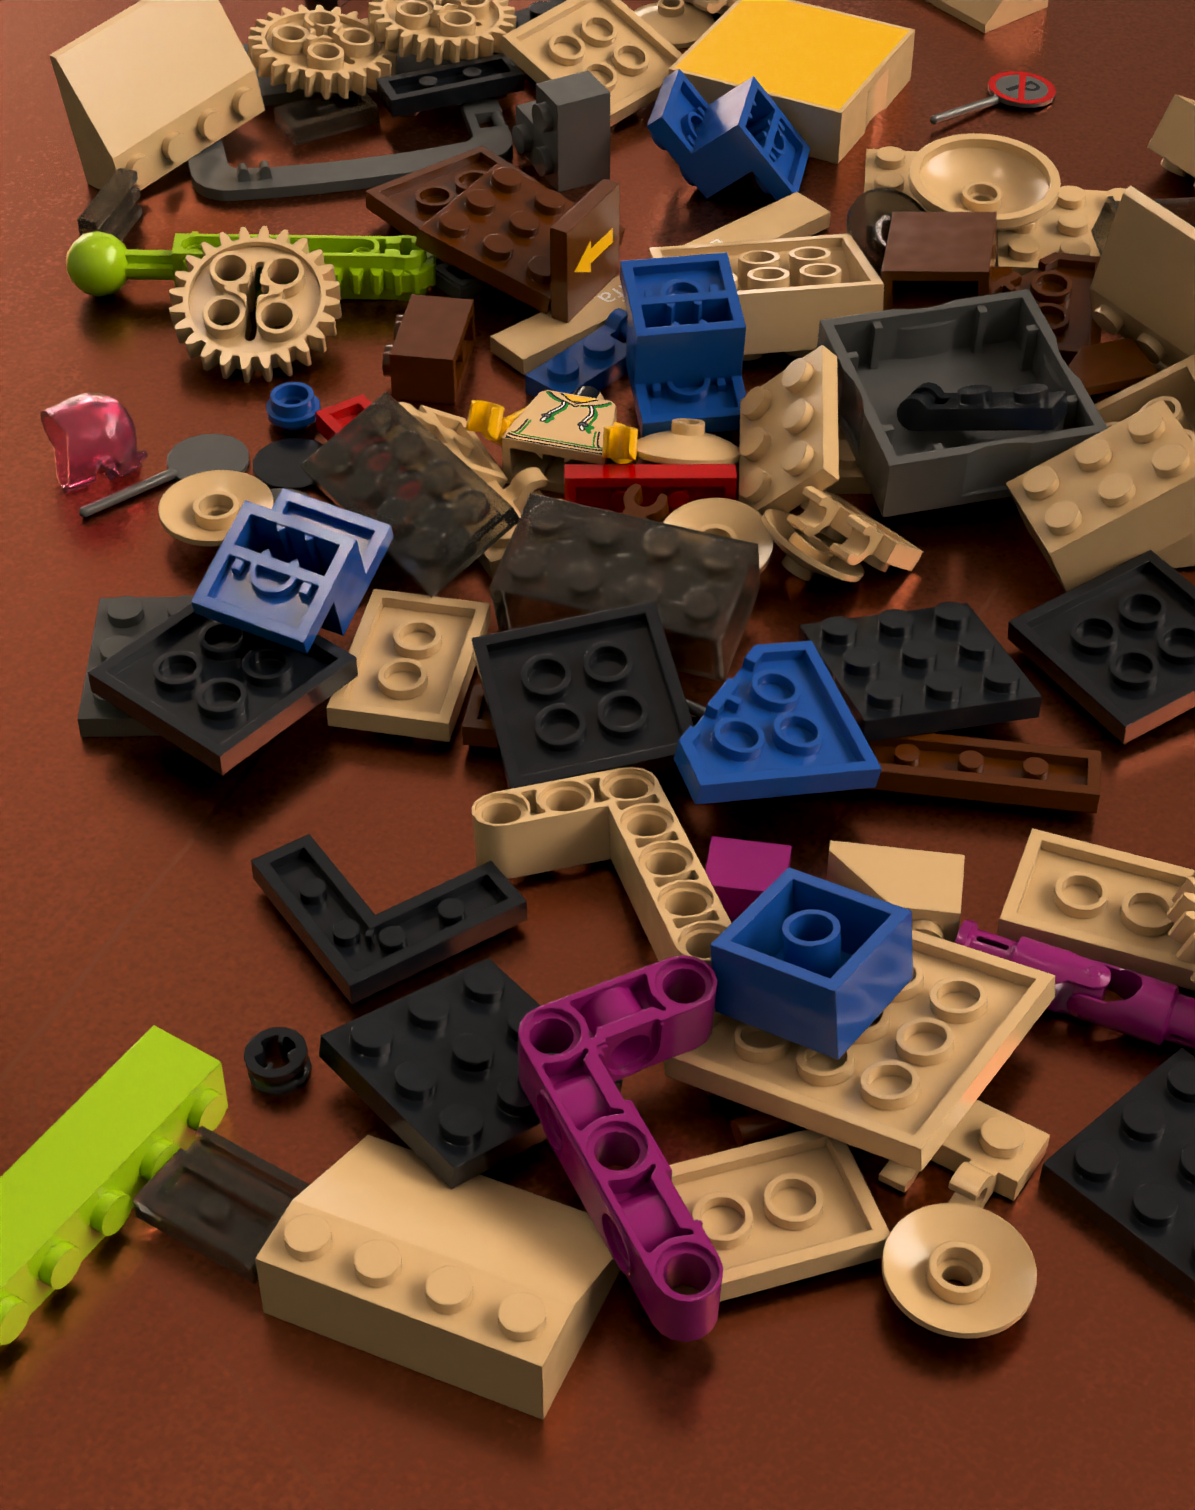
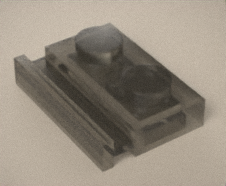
[133,1126,310,1285]

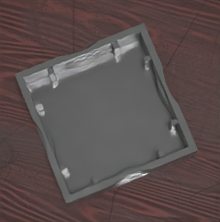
[817,289,1108,517]

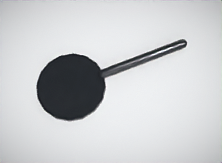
[253,438,371,518]

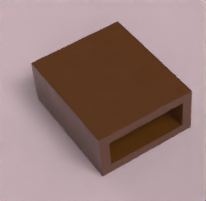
[881,212,997,311]

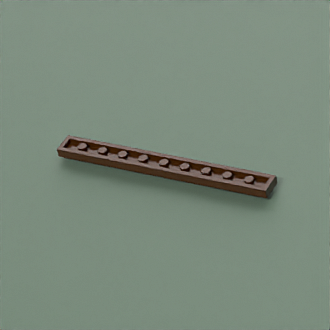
[462,685,1101,814]

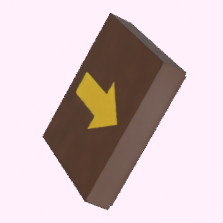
[550,179,620,323]

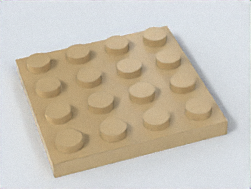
[664,929,1055,1172]

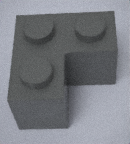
[512,71,610,192]

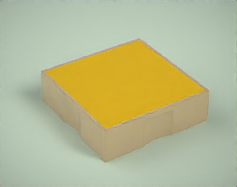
[668,0,915,164]

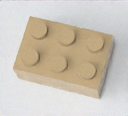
[1006,399,1195,592]

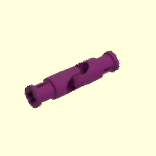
[955,919,1195,1050]

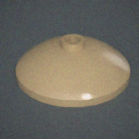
[908,133,1061,231]

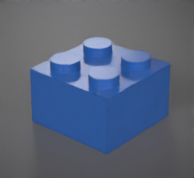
[710,867,913,1060]

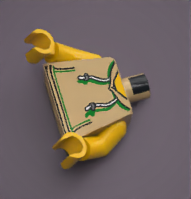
[465,386,638,494]

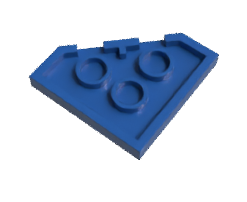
[674,641,882,805]

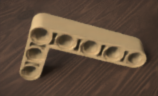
[471,767,731,1015]

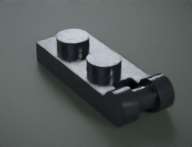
[897,382,1068,431]

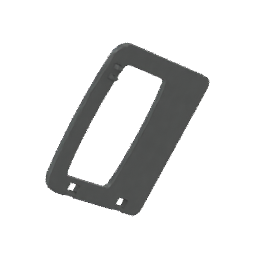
[187,44,513,201]

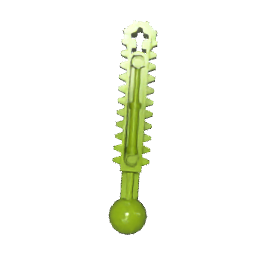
[66,231,436,301]

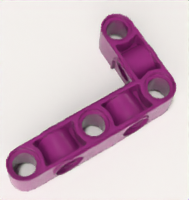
[518,955,723,1342]

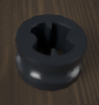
[244,1027,312,1096]

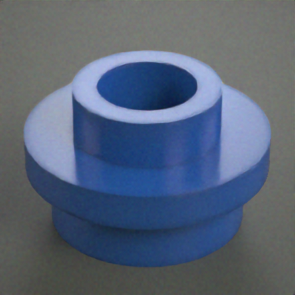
[266,382,321,431]

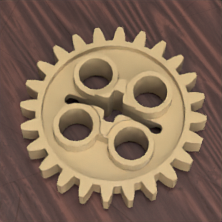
[368,0,516,65]
[248,5,398,99]
[169,226,342,383]

